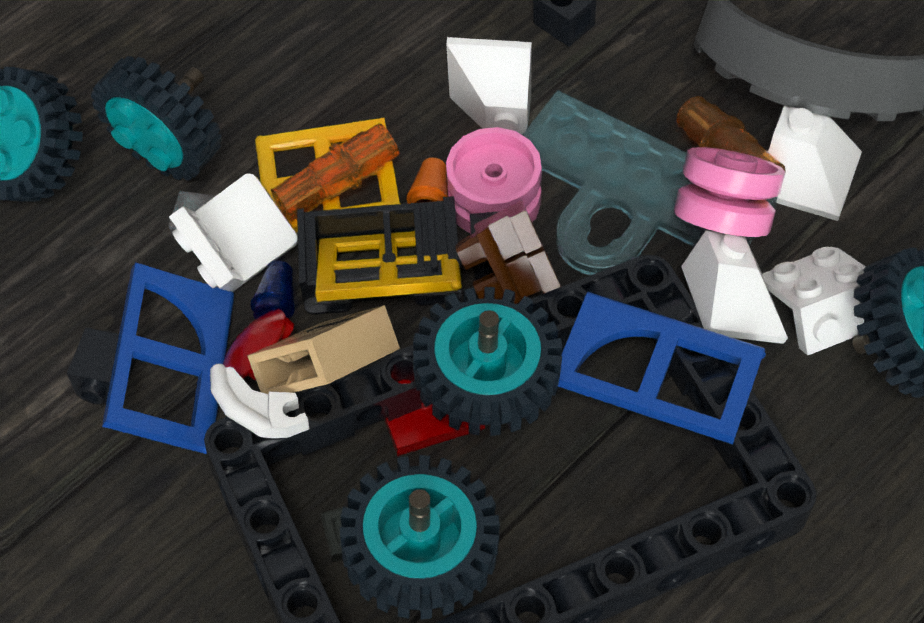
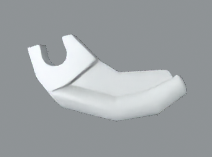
[210,364,309,438]

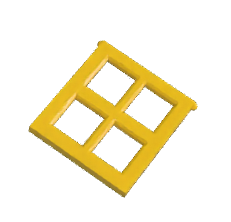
[255,118,400,233]
[316,231,462,302]

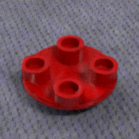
[223,309,294,380]

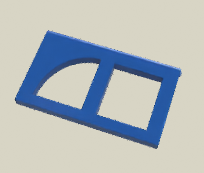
[102,262,234,454]
[558,292,766,445]

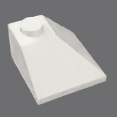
[446,37,532,135]
[765,105,862,221]
[681,230,788,344]

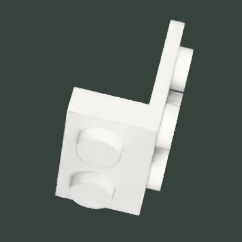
[169,174,298,292]
[763,247,865,355]

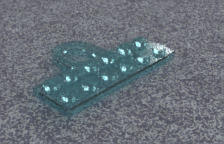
[522,90,778,275]

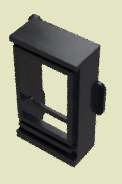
[297,196,462,315]

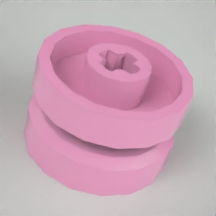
[446,127,542,234]
[674,147,785,237]

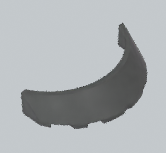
[694,0,924,121]

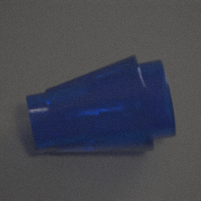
[250,261,295,319]

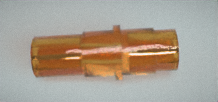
[676,96,786,177]
[271,123,399,222]

